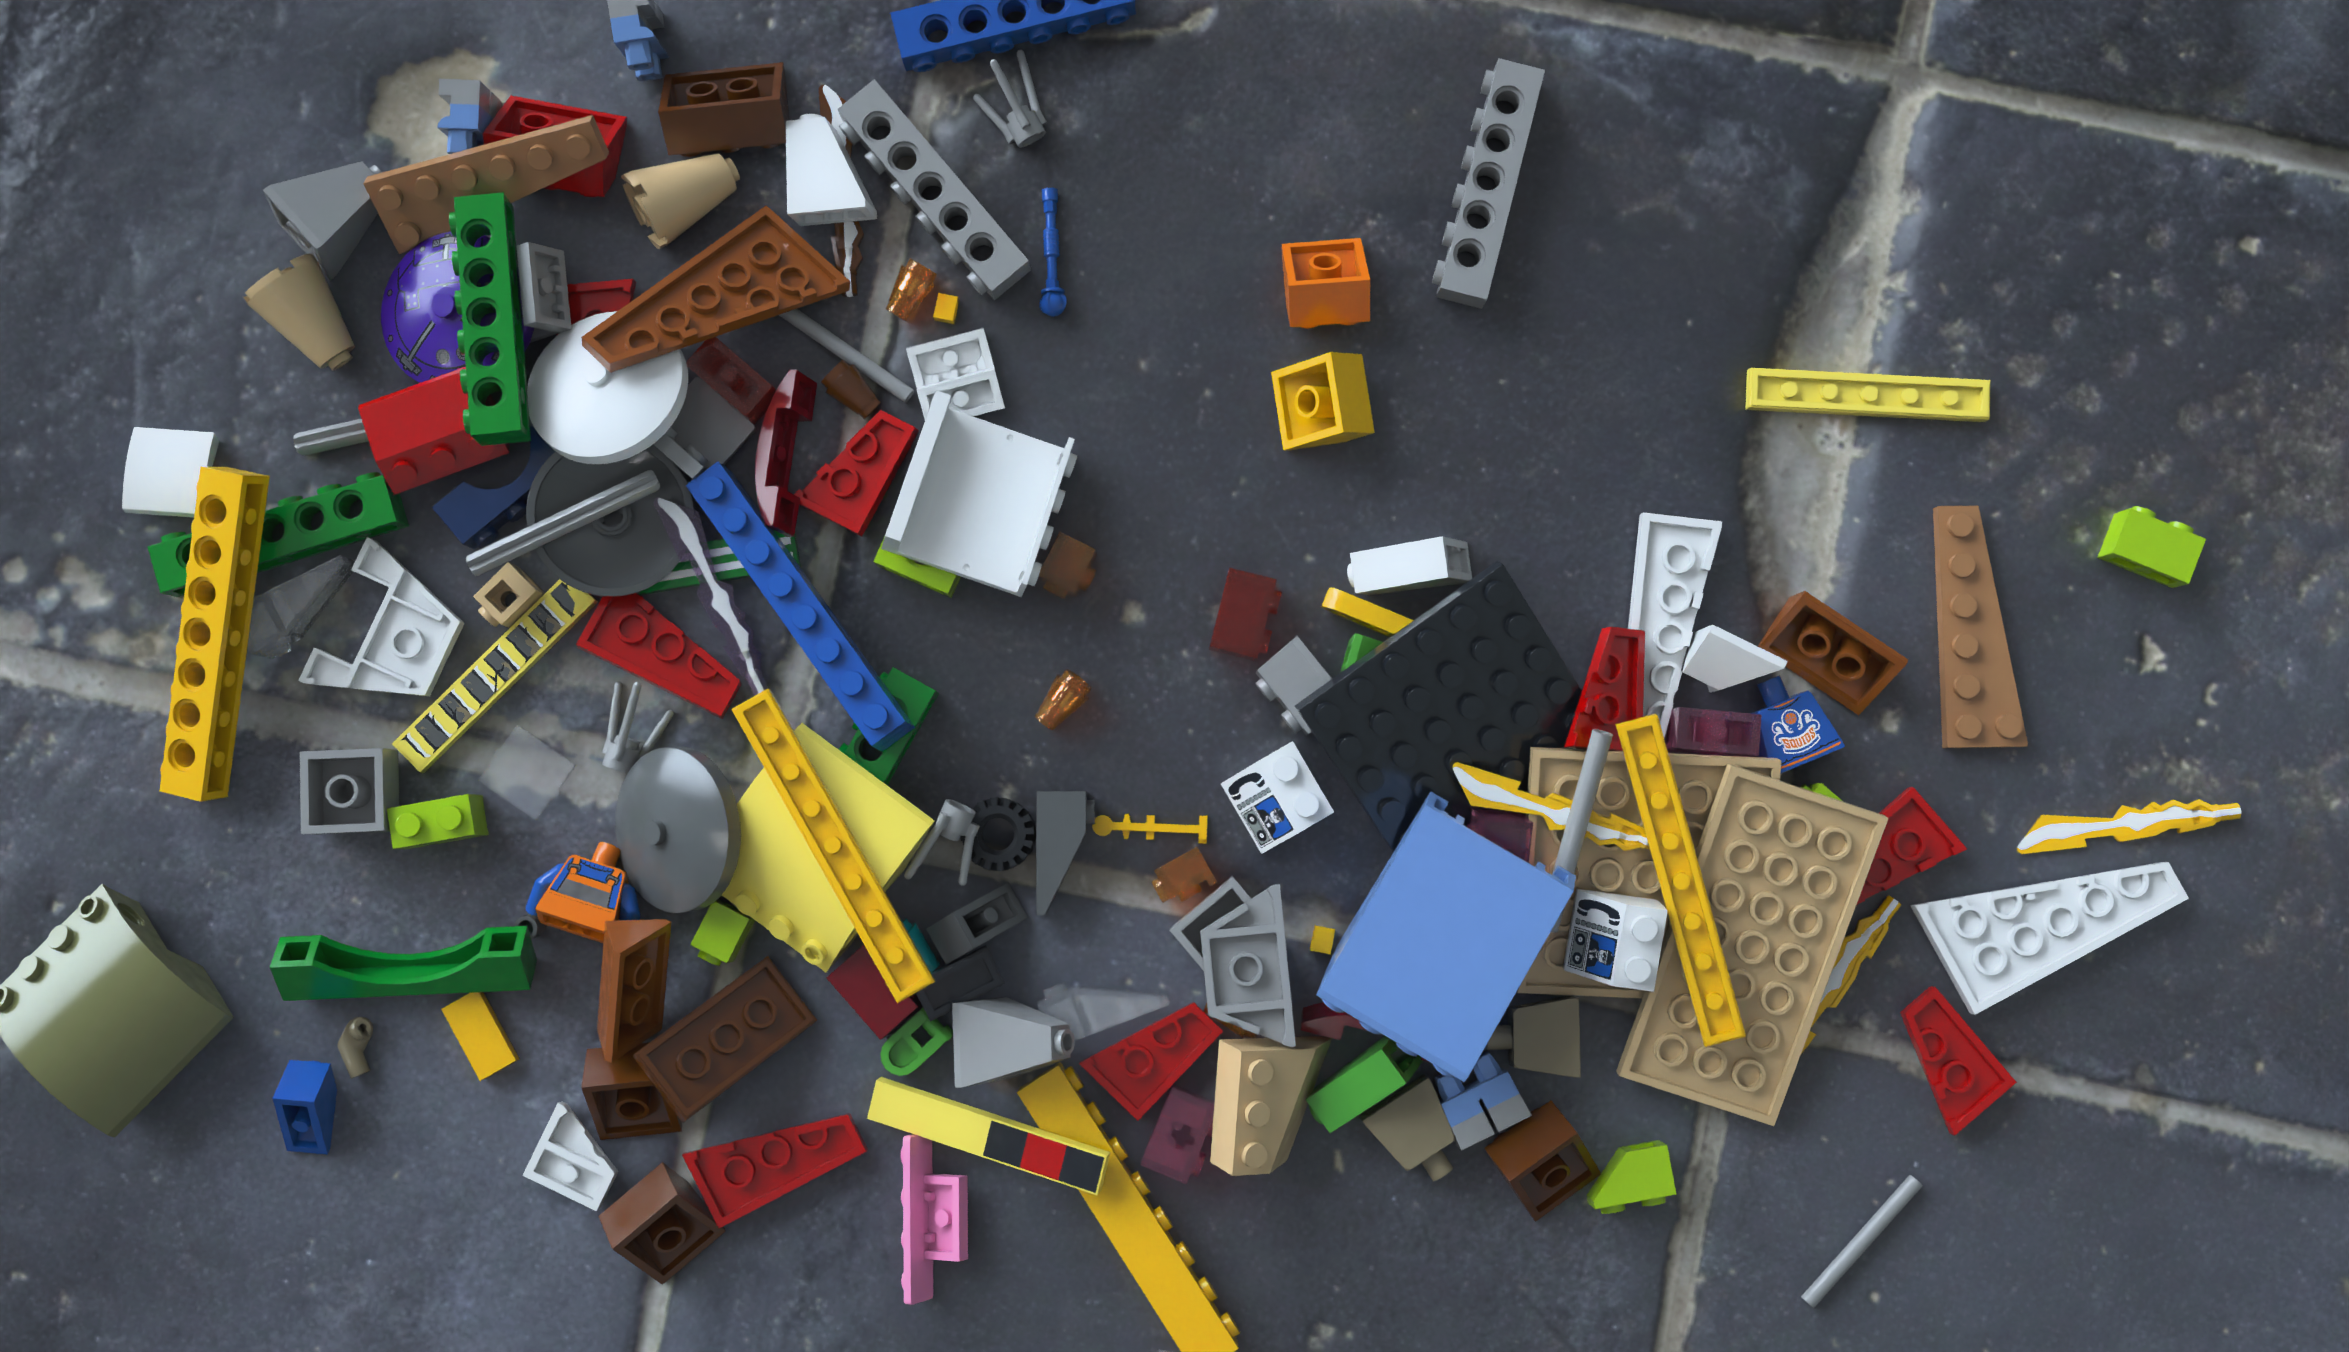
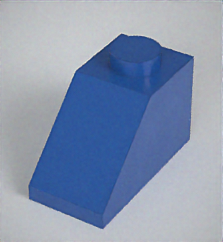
[272,1060,337,1155]

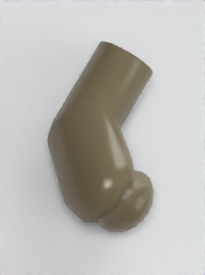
[337,1017,373,1079]

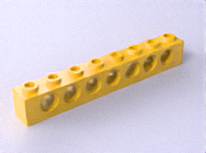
[159,466,270,802]

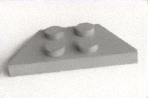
[1200,884,1296,1047]

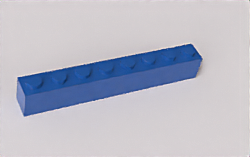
[685,461,915,752]

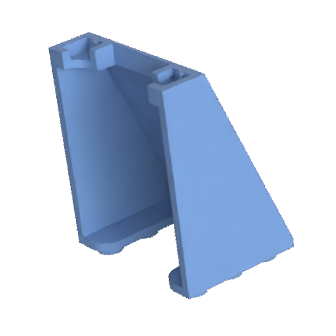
[1316,792,1576,1082]

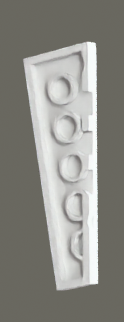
[1628,513,1722,737]

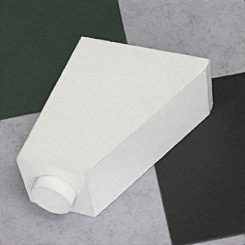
[786,114,877,226]
[1347,536,1472,595]

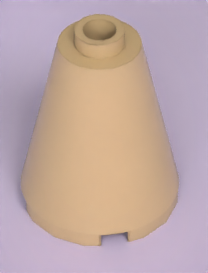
[621,153,740,249]
[243,254,355,371]

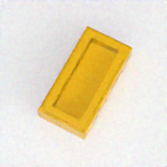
[441,992,520,1081]

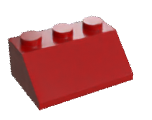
[483,95,627,197]
[358,366,510,495]

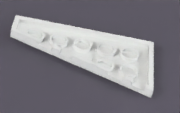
[1910,862,2189,1015]

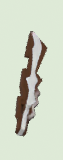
[819,85,864,297]

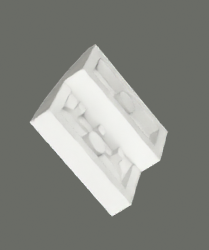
[906,328,1005,419]
[122,427,219,518]

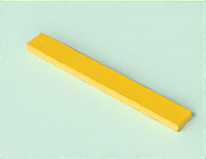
[731,688,936,1004]
[1615,714,1746,1047]

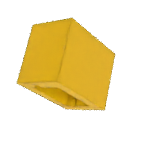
[933,293,959,324]
[1310,925,1335,955]

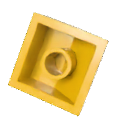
[1271,352,1375,451]

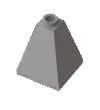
[263,161,382,281]
[952,997,1075,1088]

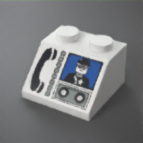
[1221,741,1334,854]
[1563,888,1668,992]

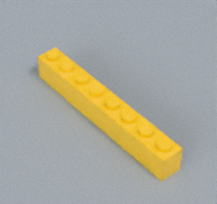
[1017,1062,1240,1352]

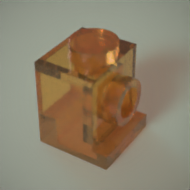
[1151,847,1217,903]

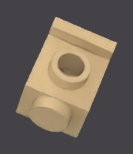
[473,562,545,628]

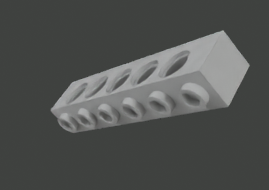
[1432,58,1545,309]
[837,79,1031,301]

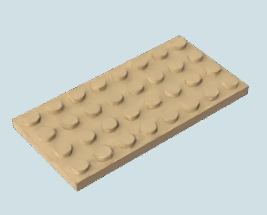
[1616,764,1889,1126]

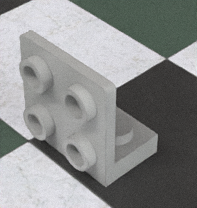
[516,242,572,343]
[654,377,756,479]

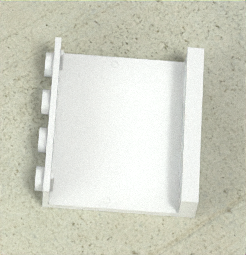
[881,390,1077,597]

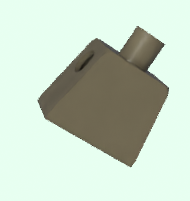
[1485,996,1581,1078]
[1359,1074,1456,1181]

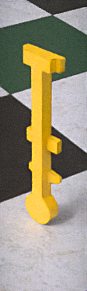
[1092,814,1207,844]

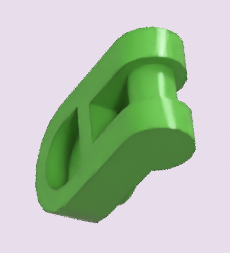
[880,1008,953,1076]

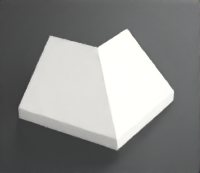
[1682,625,1788,693]

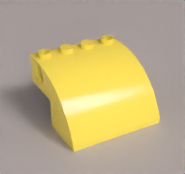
[722,723,935,973]

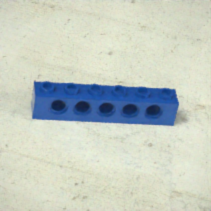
[890,0,1136,72]

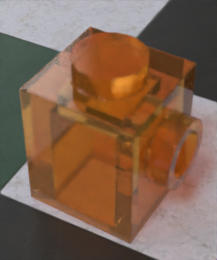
[1038,532,1097,599]

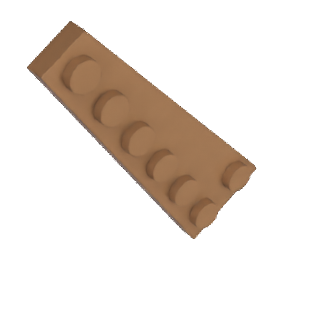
[363,115,609,254]
[1933,506,2028,748]

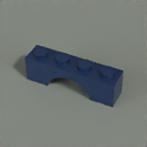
[432,424,556,549]

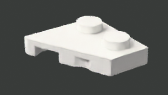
[522,1101,618,1211]

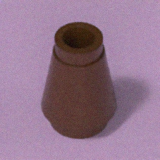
[821,360,881,420]

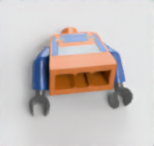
[514,842,641,943]

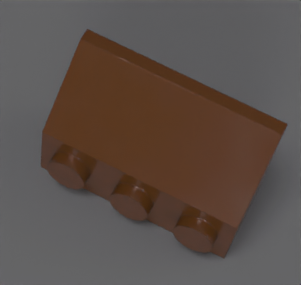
[658,62,790,157]

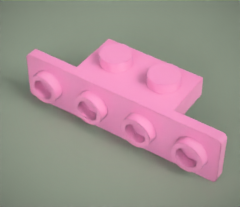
[901,1134,968,1305]

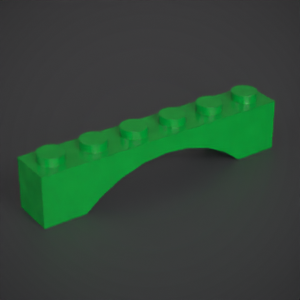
[270,926,537,1001]

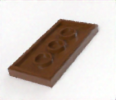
[632,956,817,1123]

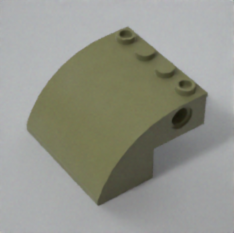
[0,884,234,1138]

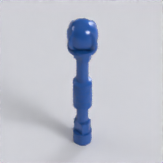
[1039,188,1067,317]

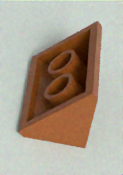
[1758,591,1908,715]
[597,919,671,1063]

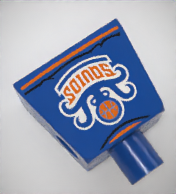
[1748,675,1845,774]

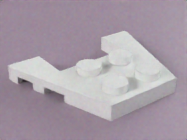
[298,537,465,697]

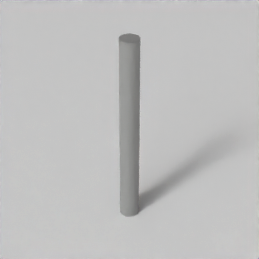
[779,309,914,403]
[1801,1175,1923,1309]

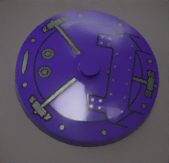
[381,232,534,383]

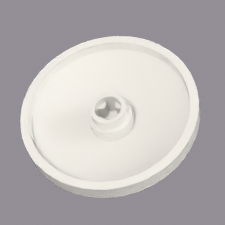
[527,311,688,464]

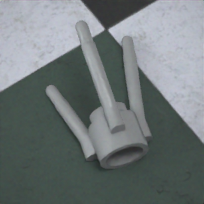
[973,50,1047,148]
[602,682,674,773]
[904,799,980,886]

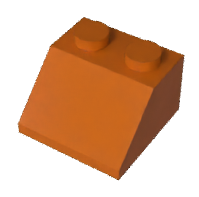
[1282,238,1370,329]

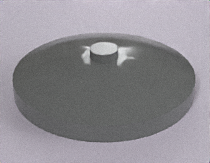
[526,445,694,597]
[615,747,741,913]

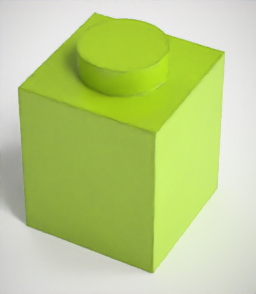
[690,899,755,966]

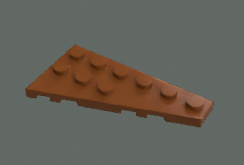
[581,205,850,373]

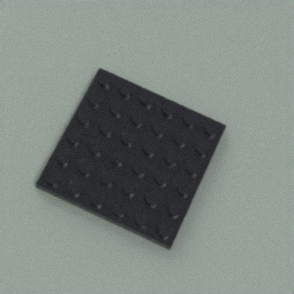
[1295,561,1582,853]

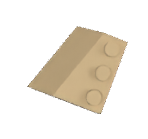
[1210,1036,1332,1176]

